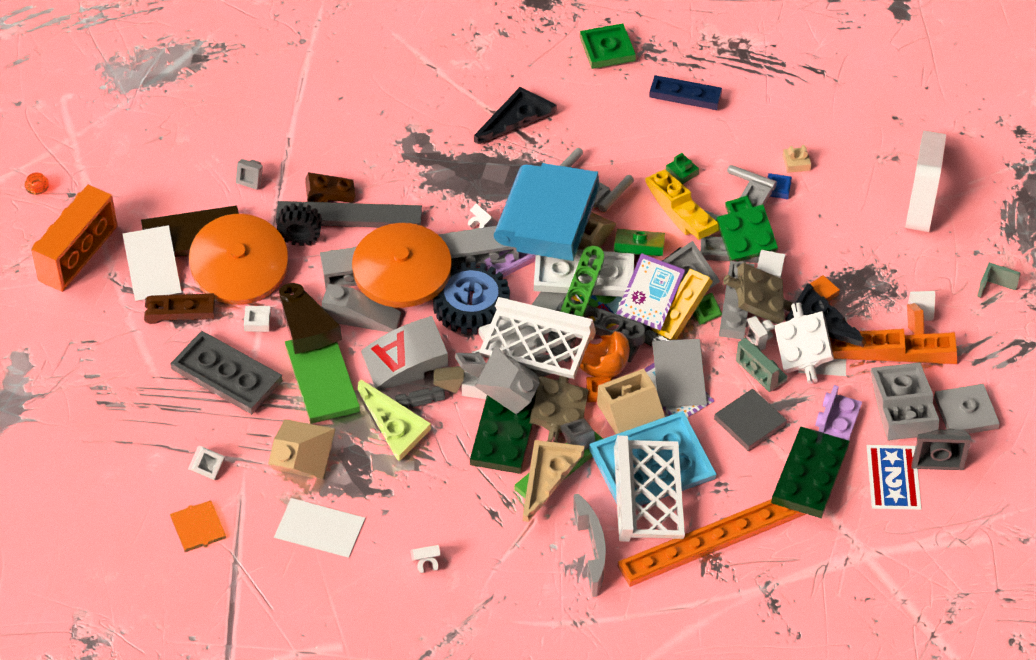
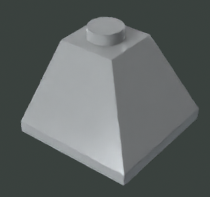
[475,347,540,415]

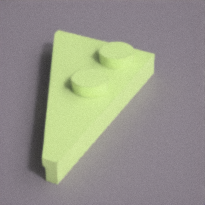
[357,380,431,461]

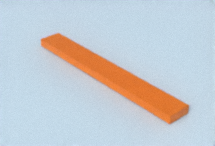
[617,499,806,587]

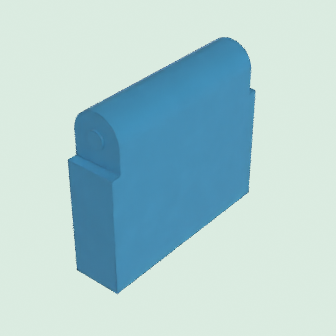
[493,163,600,261]

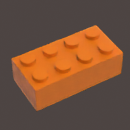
[31,184,118,292]

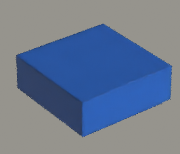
[768,173,792,199]

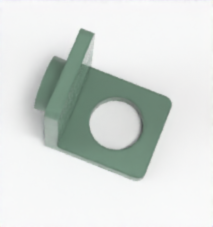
[977,262,1021,298]

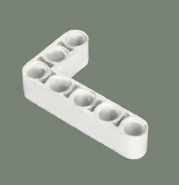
[905,130,946,232]

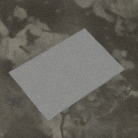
[652,339,707,407]

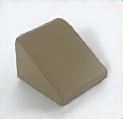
[433,366,464,393]

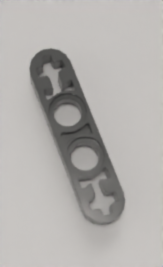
[557,299,646,347]

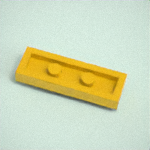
[652,269,713,340]

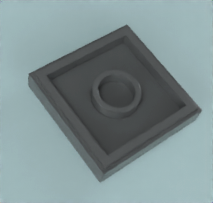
[714,388,787,452]

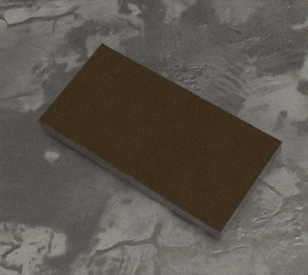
[141,205,239,257]

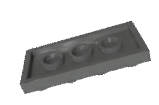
[170,330,283,415]

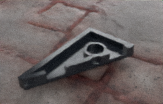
[474,87,557,144]
[785,283,866,347]

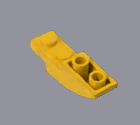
[645,169,719,240]

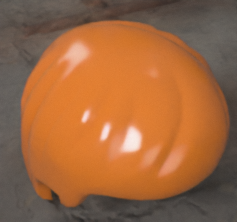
[579,331,630,378]

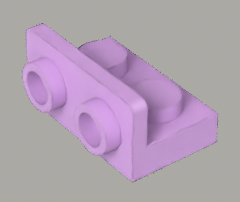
[815,385,862,440]

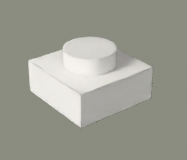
[243,306,271,332]

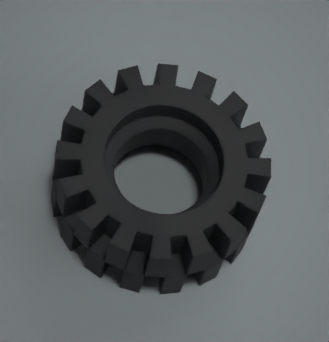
[277,203,322,246]

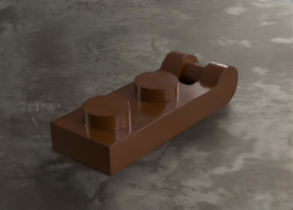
[144,293,215,324]

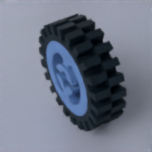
[433,262,510,335]

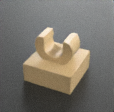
[782,145,811,173]

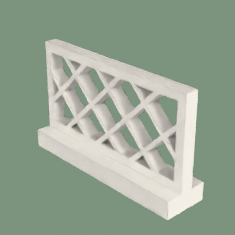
[479,297,596,379]
[614,435,685,542]

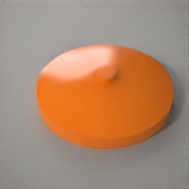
[189,214,288,305]
[352,223,452,308]

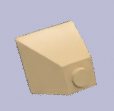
[268,419,335,480]

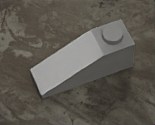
[322,284,401,332]

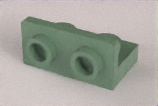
[736,337,788,392]

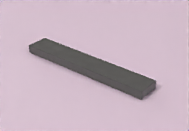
[276,201,422,228]

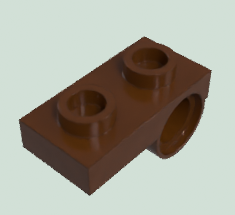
[305,172,356,203]

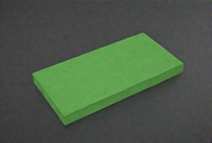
[285,340,360,424]

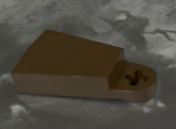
[279,283,342,354]

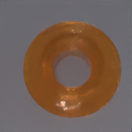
[25,172,49,195]

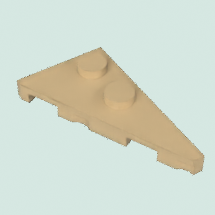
[523,440,584,522]

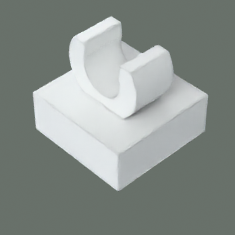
[468,204,498,229]
[745,316,775,351]
[410,545,440,573]

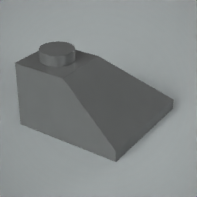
[911,429,971,470]

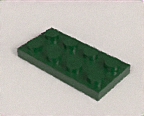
[470,394,535,474]
[771,426,850,519]

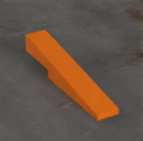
[829,329,957,364]

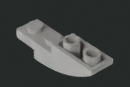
[719,261,755,340]

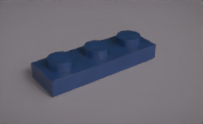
[649,75,722,110]

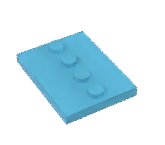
[589,411,717,506]

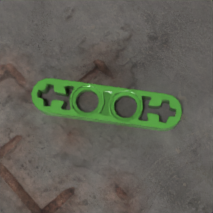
[560,246,604,317]

